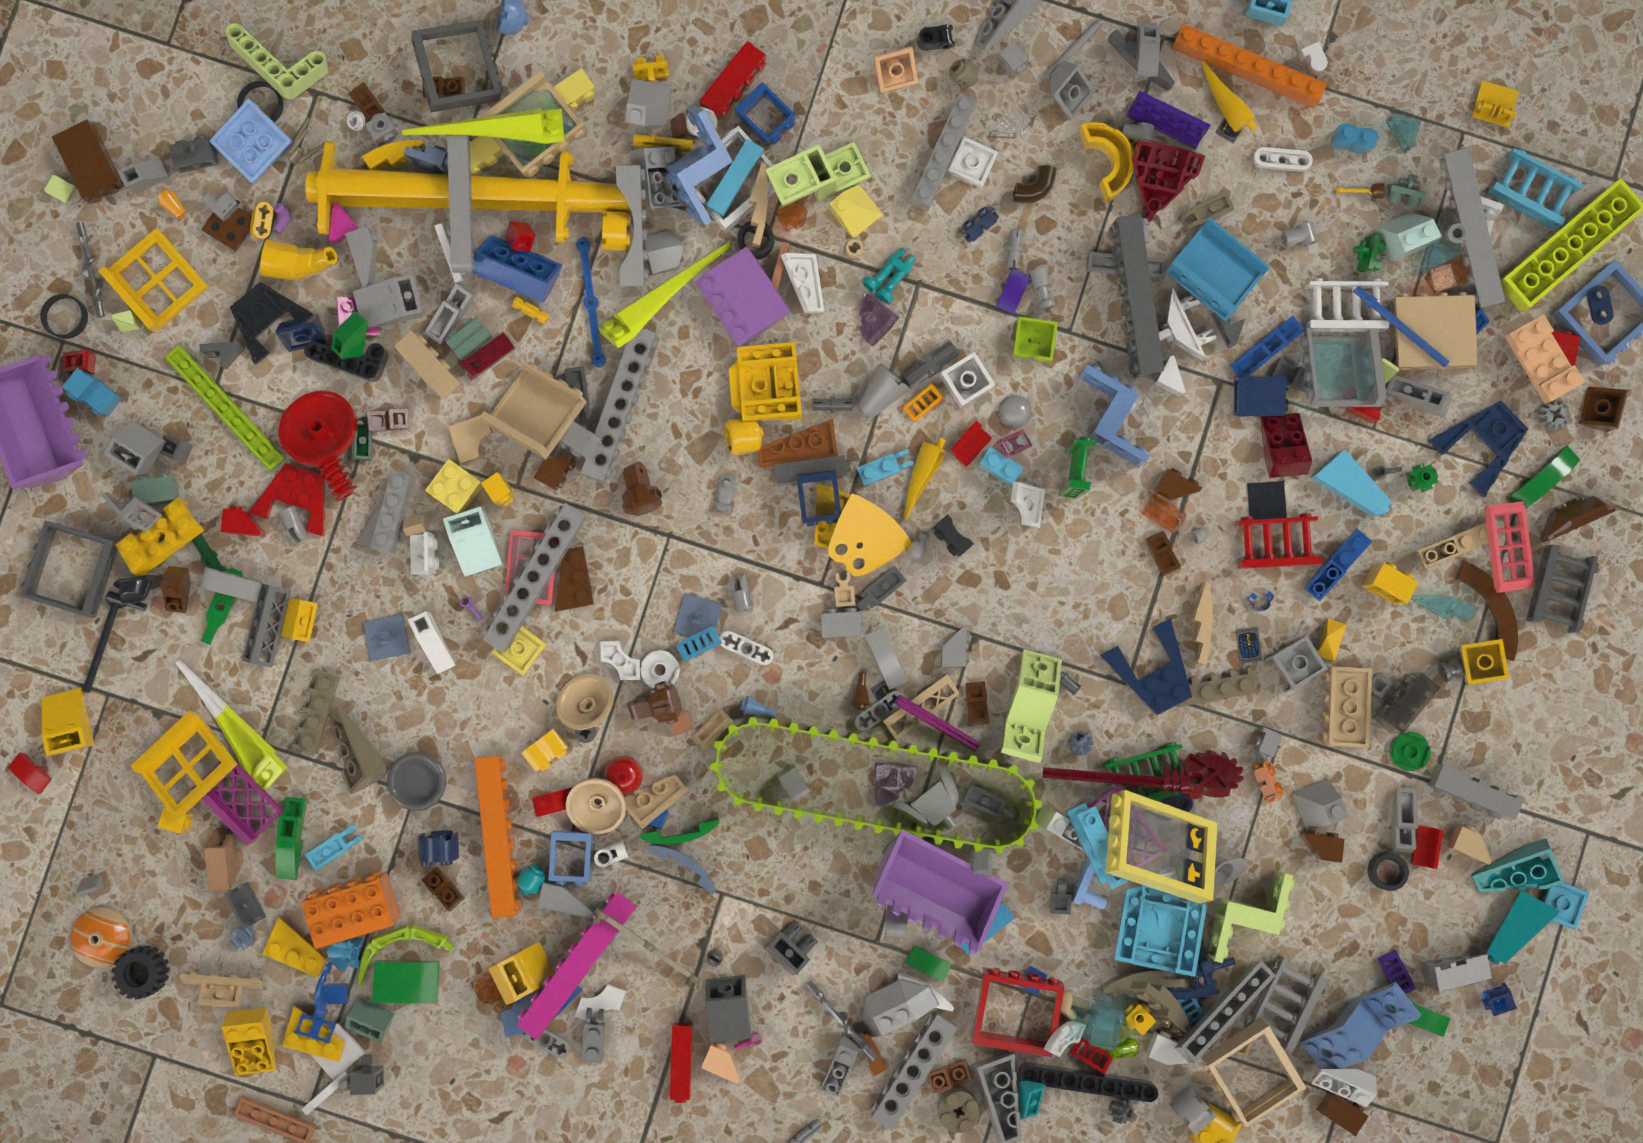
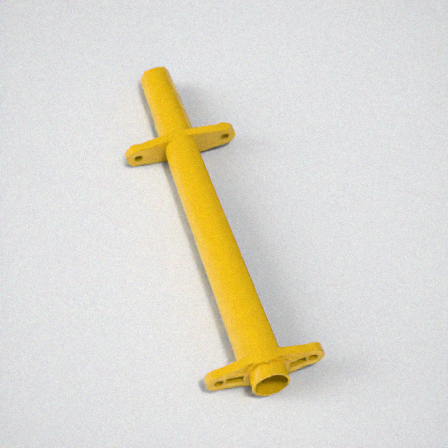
[305,141,646,243]

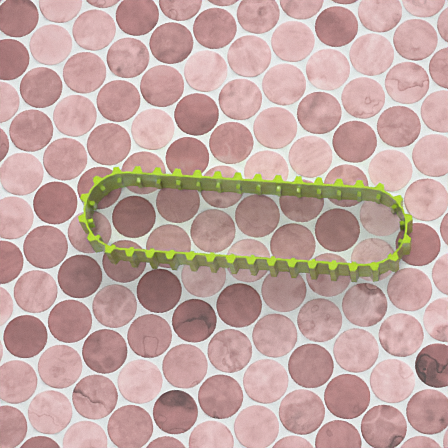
[710,717,1042,854]

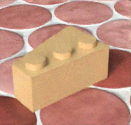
[394,331,460,399]

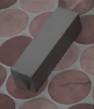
[775,455,851,486]

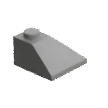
[1051,60,1095,120]
[625,79,671,126]
[1291,779,1349,830]

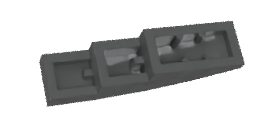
[1108,29,1175,91]

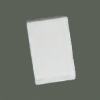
[1154,355,1186,397]

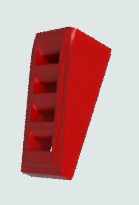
[1069,1036,1115,1075]

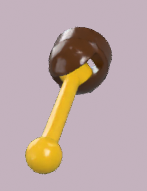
[1335,183,1385,199]

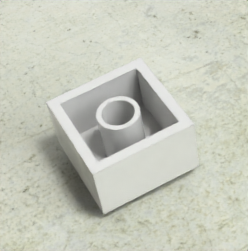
[940,352,996,409]

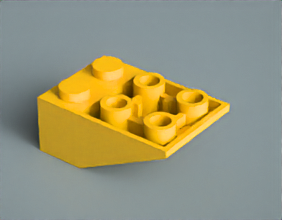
[42,688,95,756]
[488,941,556,1005]
[221,1007,276,1076]

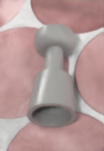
[1029,267,1056,310]

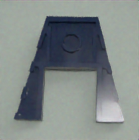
[1428,401,1528,498]
[1100,619,1192,716]

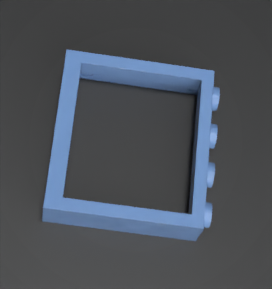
[1551,259,1643,366]

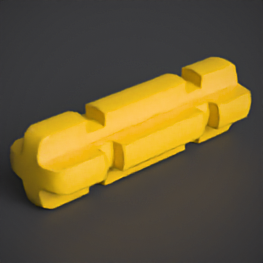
[512,297,549,324]

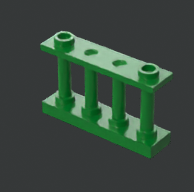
[1059,437,1097,499]
[1102,741,1183,807]

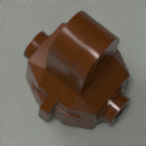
[622,461,662,516]
[627,681,682,724]

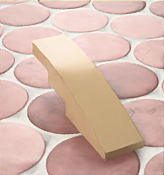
[749,163,768,248]
[1191,582,1213,665]

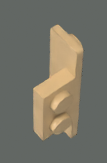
[179,972,264,1008]

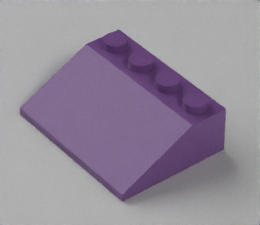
[695,247,791,347]

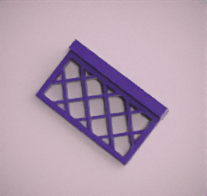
[1126,90,1211,150]

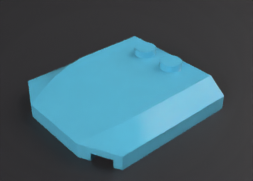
[1114,885,1207,977]

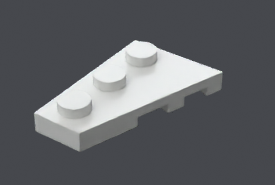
[434,220,466,282]
[780,253,824,313]

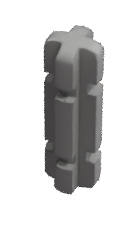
[787,1119,823,1143]

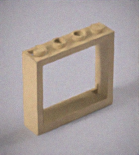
[1201,1018,1306,1128]

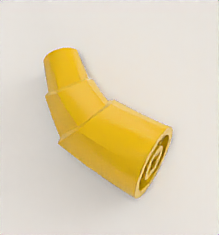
[260,239,337,281]

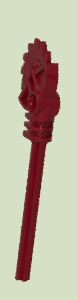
[1042,750,1244,799]

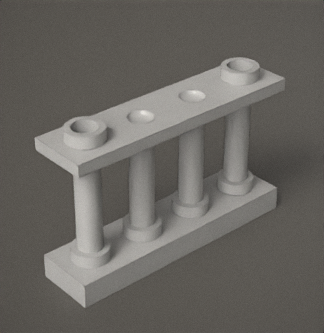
[1245,955,1327,1053]

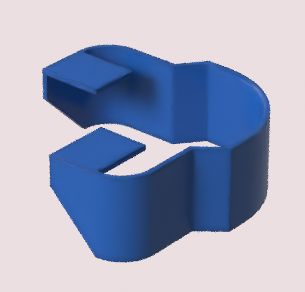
[1247,591,1274,611]

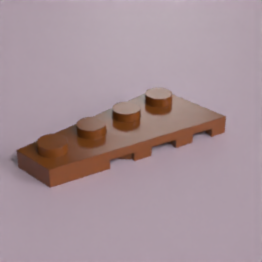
[758,418,838,468]

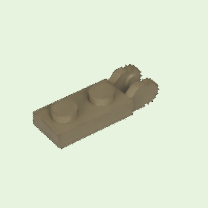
[1177,192,1235,232]

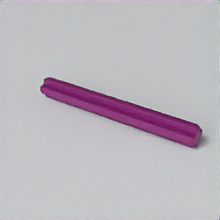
[895,695,980,752]

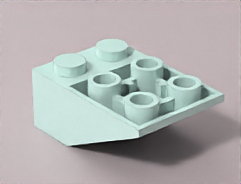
[443,507,503,577]

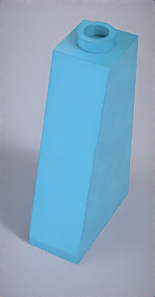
[1311,449,1393,517]

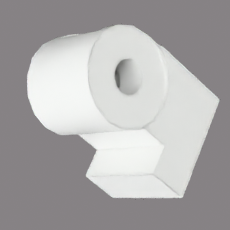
[1297,42,1328,76]

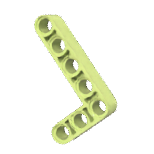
[225,23,329,99]

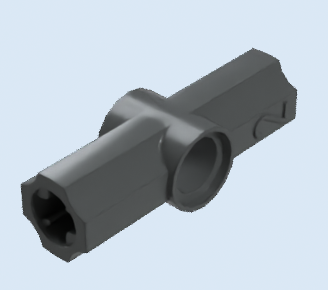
[901,341,959,389]

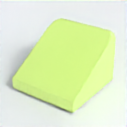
[44,175,75,203]
[1382,358,1399,383]

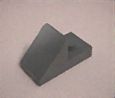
[1211,312,1245,349]
[199,341,245,369]

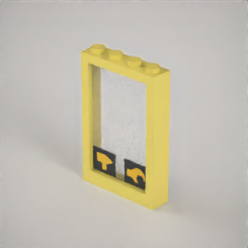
[1106,790,1217,903]

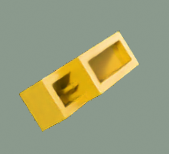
[362,140,427,170]

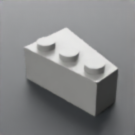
[1422,952,1492,992]

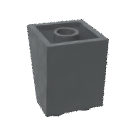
[705,975,751,1043]

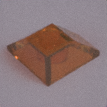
[471,972,514,1014]

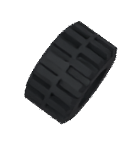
[111,945,170,1000]

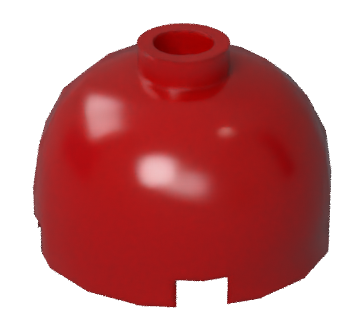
[603,755,644,795]

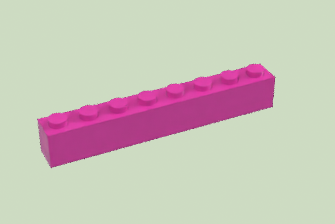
[517,891,638,1040]

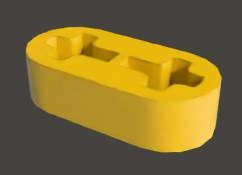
[250,202,273,240]

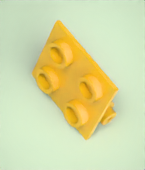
[1472,80,1519,128]

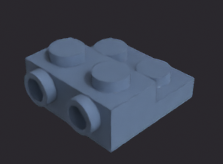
[404,145,448,174]

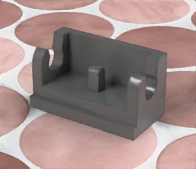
[224,882,266,929]

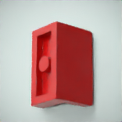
[949,420,992,467]
[1410,825,1443,869]

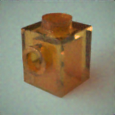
[776,201,808,232]

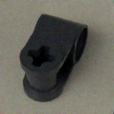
[917,24,955,51]

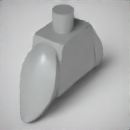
[890,761,959,830]

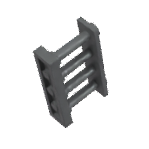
[1526,544,1599,634]

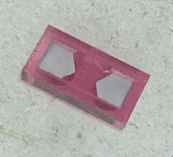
[996,429,1033,459]

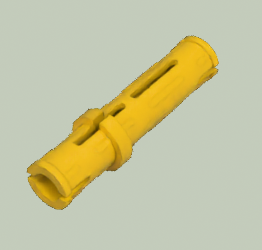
[633,134,693,152]

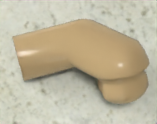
[1061,990,1077,1022]

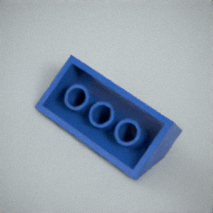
[472,235,562,302]

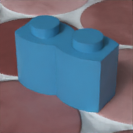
[1331,124,1378,154]

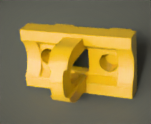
[632,55,670,82]

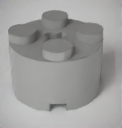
[1168,1085,1217,1135]

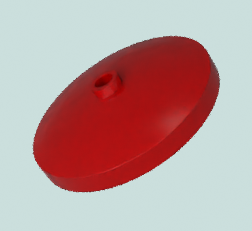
[278,391,357,465]

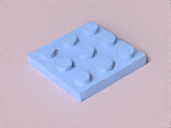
[209,98,294,184]

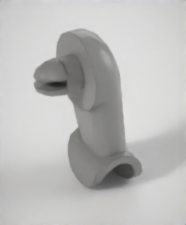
[715,474,736,514]

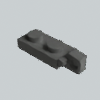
[856,566,907,611]

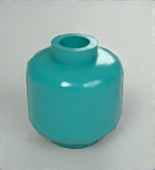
[516,864,546,896]

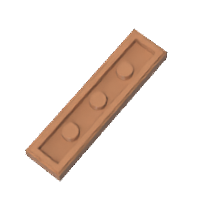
[233,1095,317,1143]

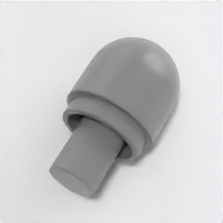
[908,533,927,560]

